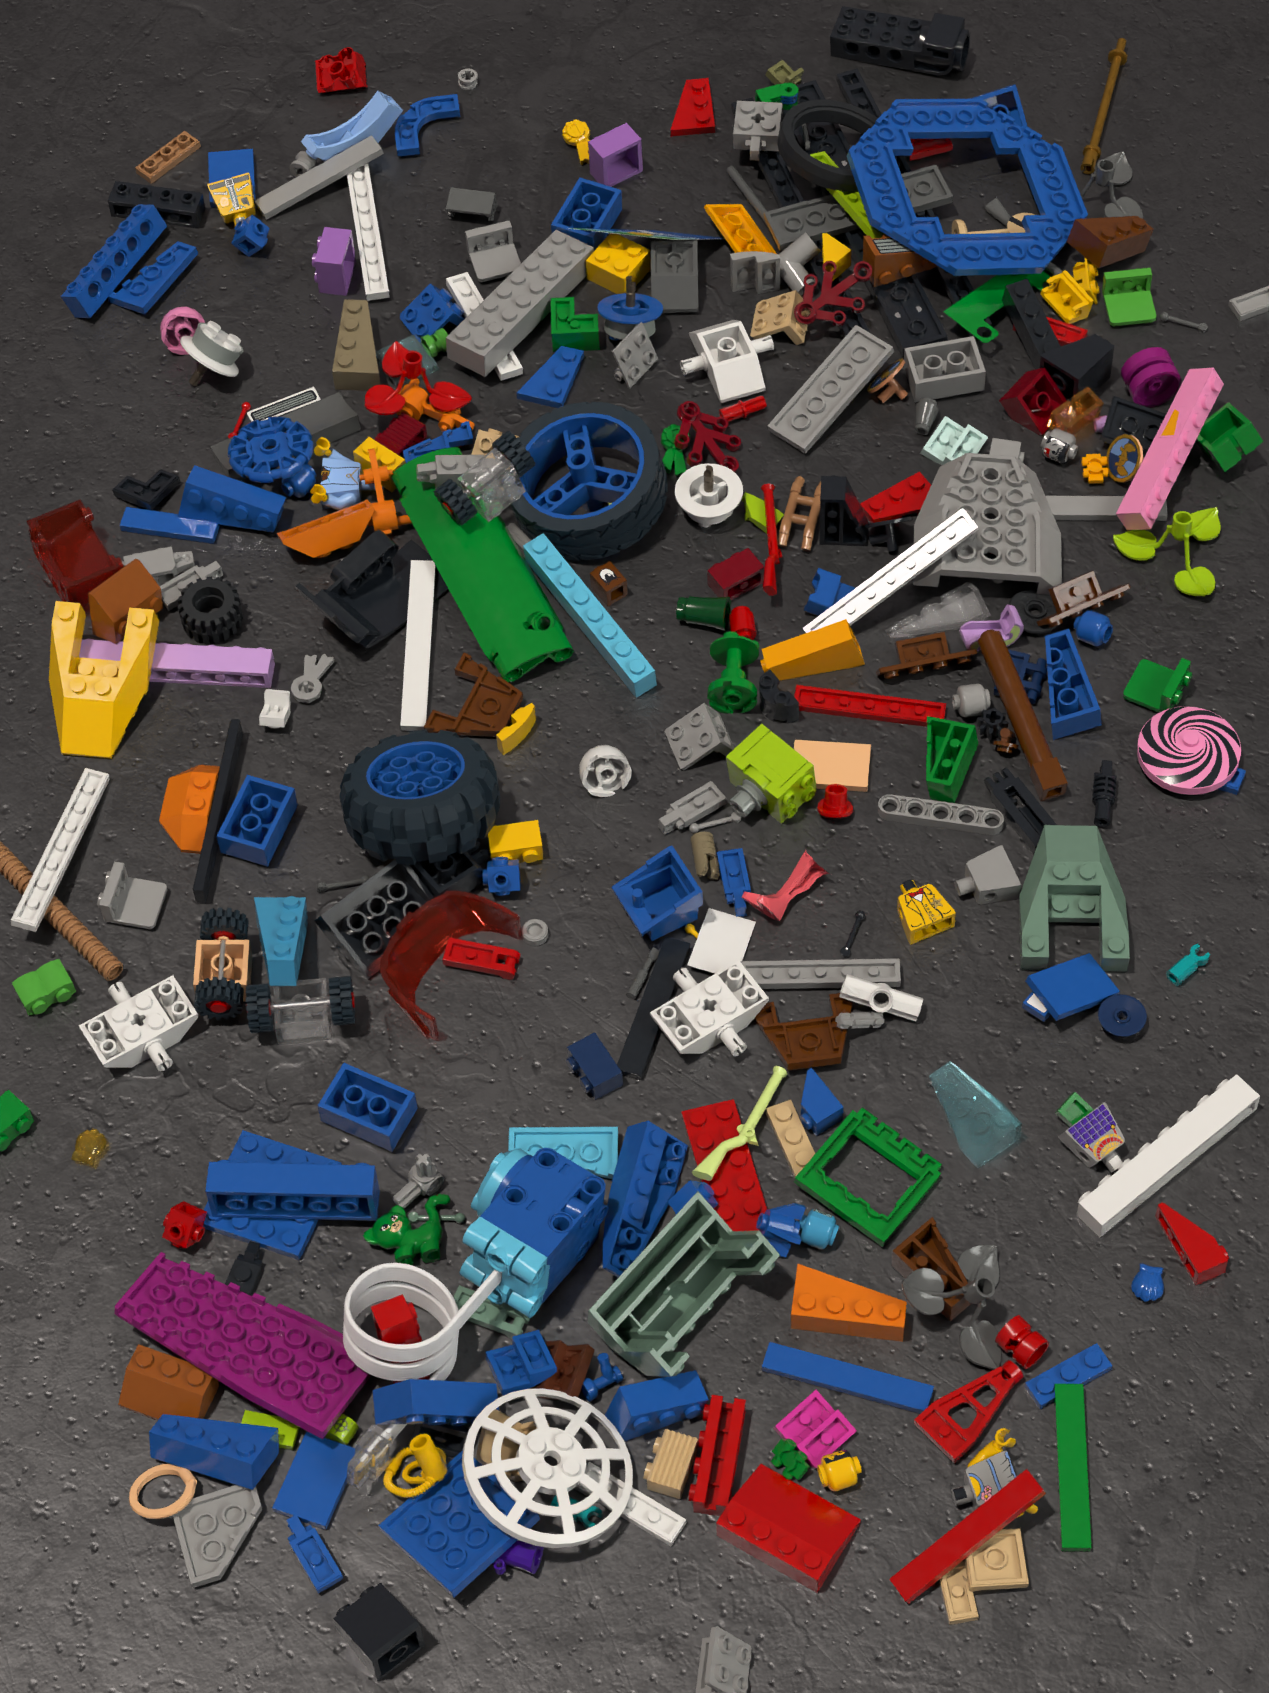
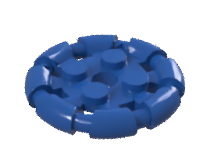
[227,416,314,483]

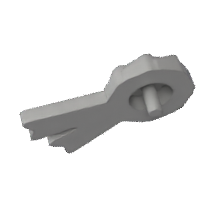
[291,654,334,703]

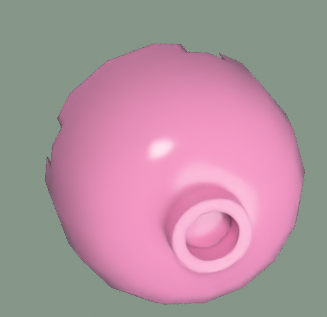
[160,307,205,355]

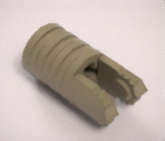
[690,831,720,880]

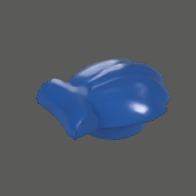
[1131,1263,1164,1302]

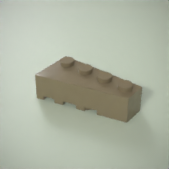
[332,299,381,391]

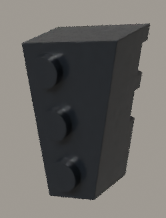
[819,475,869,546]

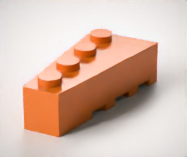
[791,1264,907,1342]

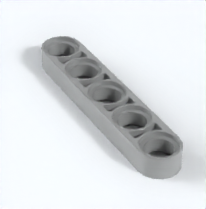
[878,794,1004,835]

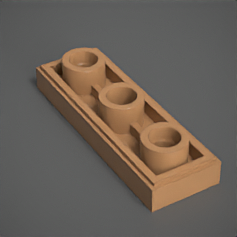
[135,131,201,184]

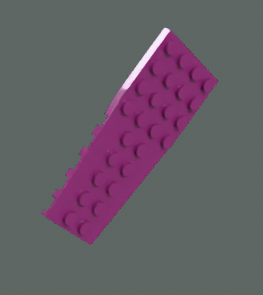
[114,1252,382,1439]

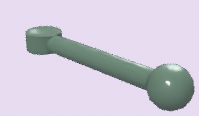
[408,1212,465,1224]

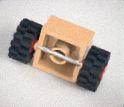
[193,907,252,1020]

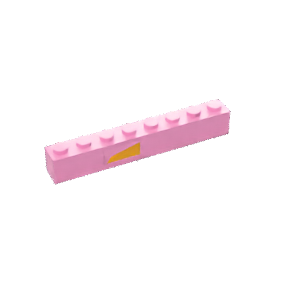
[1116,367,1224,530]

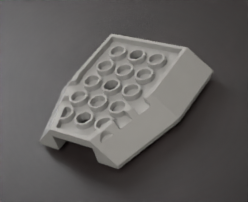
[913,453,1062,595]

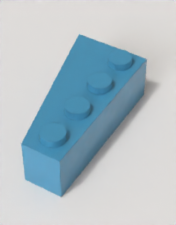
[254,896,308,986]

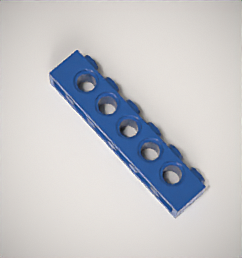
[61,204,167,318]

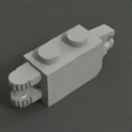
[416,455,504,492]
[106,546,195,586]

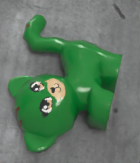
[363,1194,451,1266]

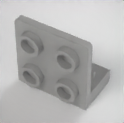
[665,703,735,770]

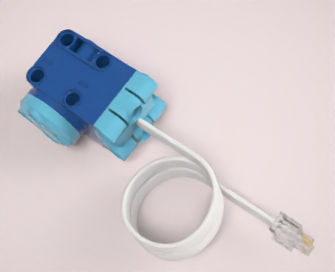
[343,1148,608,1490]

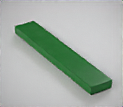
[1054,1384,1091,1552]

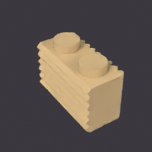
[643,1429,698,1499]

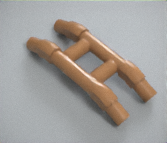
[778,476,821,552]

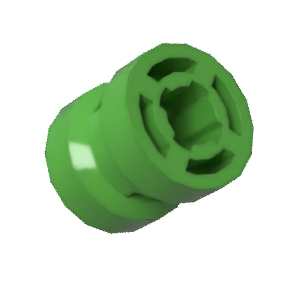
[421,328,448,359]

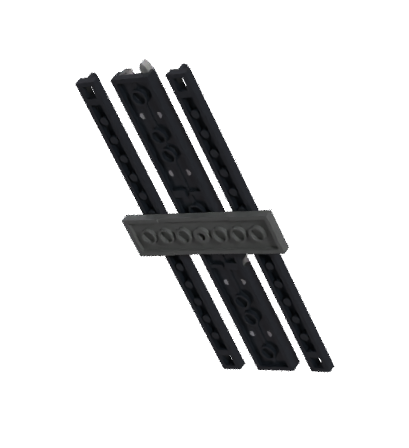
[731,68,992,358]

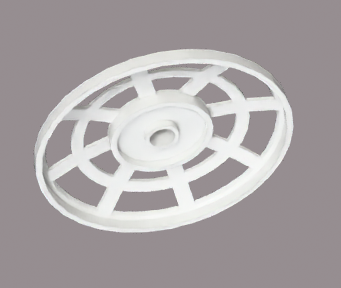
[462,1388,633,1548]

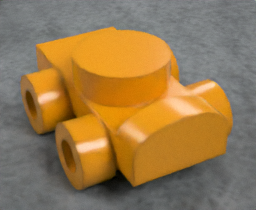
[1081,454,1108,484]

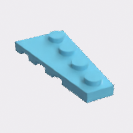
[508,1127,618,1179]

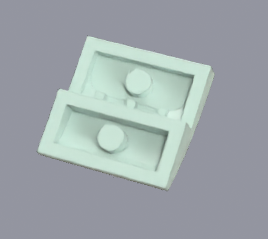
[920,416,988,465]

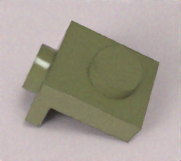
[765,60,804,85]

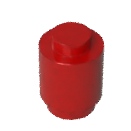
[729,606,756,640]

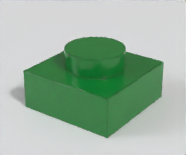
[1055,1092,1094,1127]

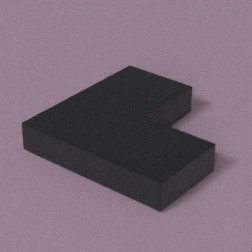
[112,469,181,511]

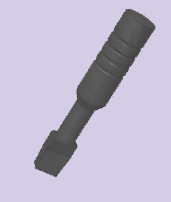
[626,947,660,999]

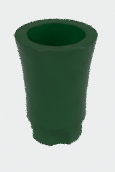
[676,596,731,631]

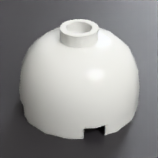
[579,745,631,797]

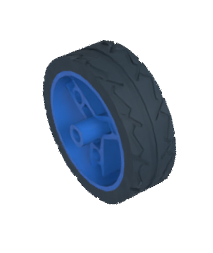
[503,401,668,561]

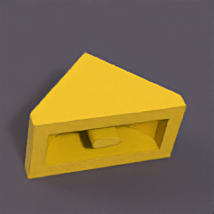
[822,233,851,281]

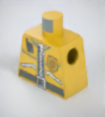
[207,172,255,226]

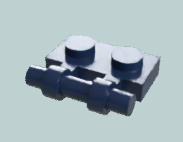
[994,650,1047,704]

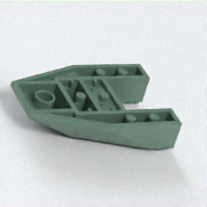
[1019,825,1130,971]

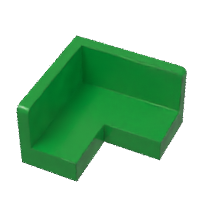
[551,297,600,352]

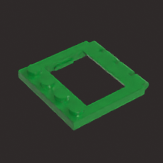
[794,1108,942,1247]

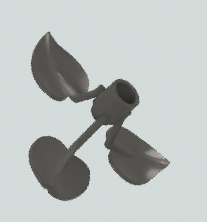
[1080,151,1143,219]
[902,1245,1001,1370]

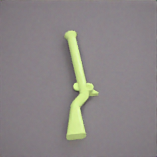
[692,1066,788,1181]

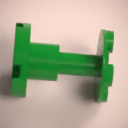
[707,632,759,714]

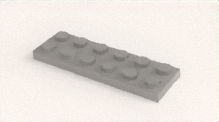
[767,325,894,454]

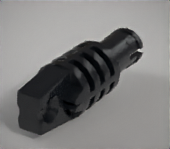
[1092,760,1117,827]

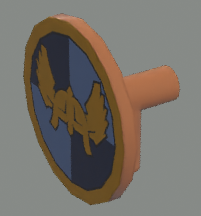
[867,358,908,403]

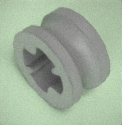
[458,69,478,90]

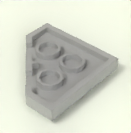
[173,1485,262,1588]

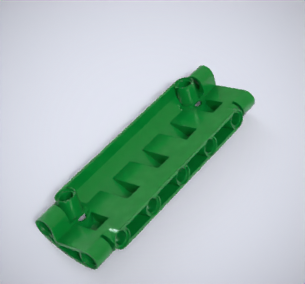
[391,447,574,683]

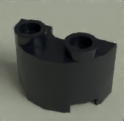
[759,669,799,723]

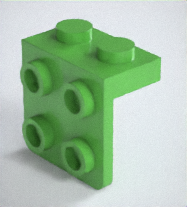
[1102,268,1156,326]

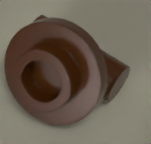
[993,728,1019,754]

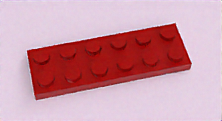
[681,1099,767,1231]

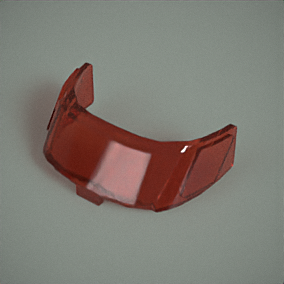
[380,891,522,1040]

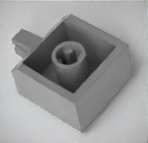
[733,101,782,161]

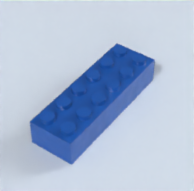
[205,1160,380,1221]

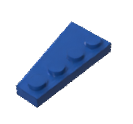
[108,241,198,314]

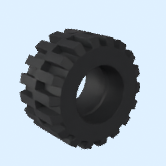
[178,577,243,644]

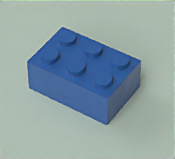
[551,177,622,251]
[217,775,298,866]
[318,1063,418,1152]

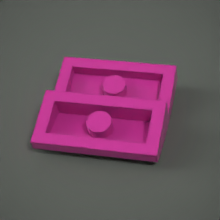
[773,1390,857,1469]

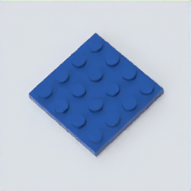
[203,1130,342,1260]
[378,1451,540,1598]

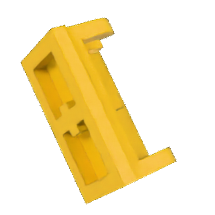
[1040,270,1094,324]

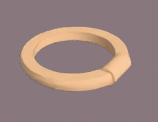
[129,1464,197,1519]

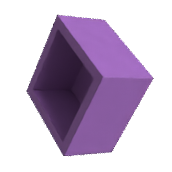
[588,123,643,187]
[312,227,356,296]

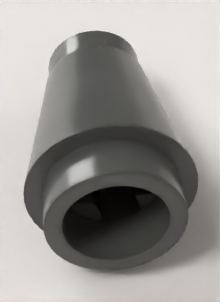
[914,398,939,435]

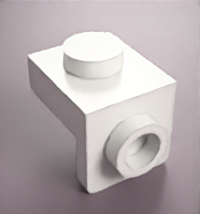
[259,689,291,728]

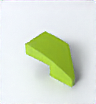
[741,492,784,534]

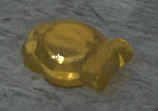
[71,1129,107,1165]

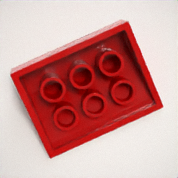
[716,1464,861,1593]

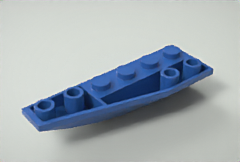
[603,1121,688,1278]

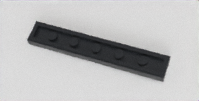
[617,937,690,1080]

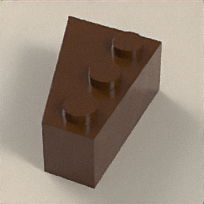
[891,1217,970,1322]

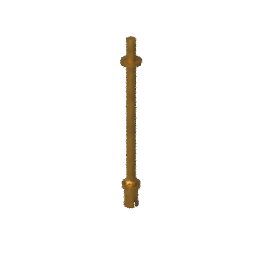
[1080,38,1127,174]

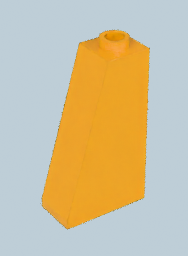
[760,619,865,680]

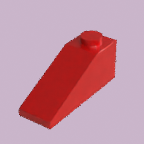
[1155,1202,1229,1285]

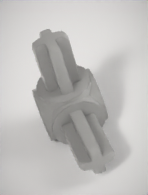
[393,1153,444,1209]

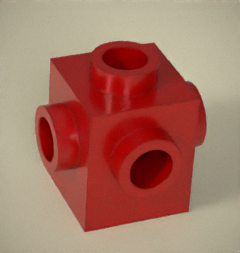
[162,1201,207,1248]

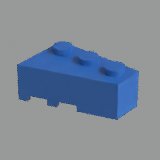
[605,1370,709,1442]

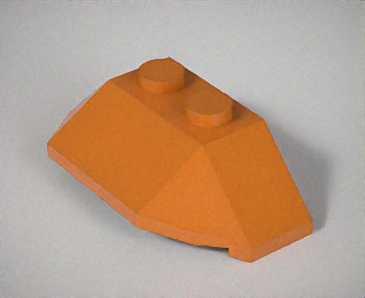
[277,499,375,558]
[159,765,220,854]

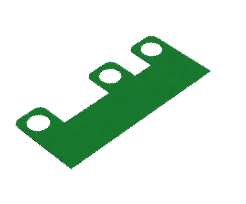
[943,271,1051,343]

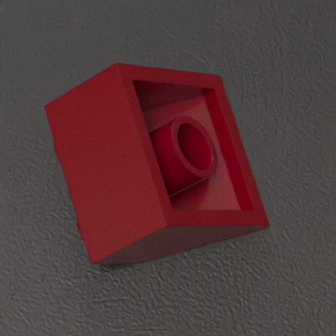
[999,368,1070,435]

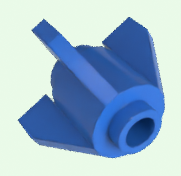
[756,1203,806,1257]

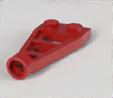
[914,1360,1023,1463]

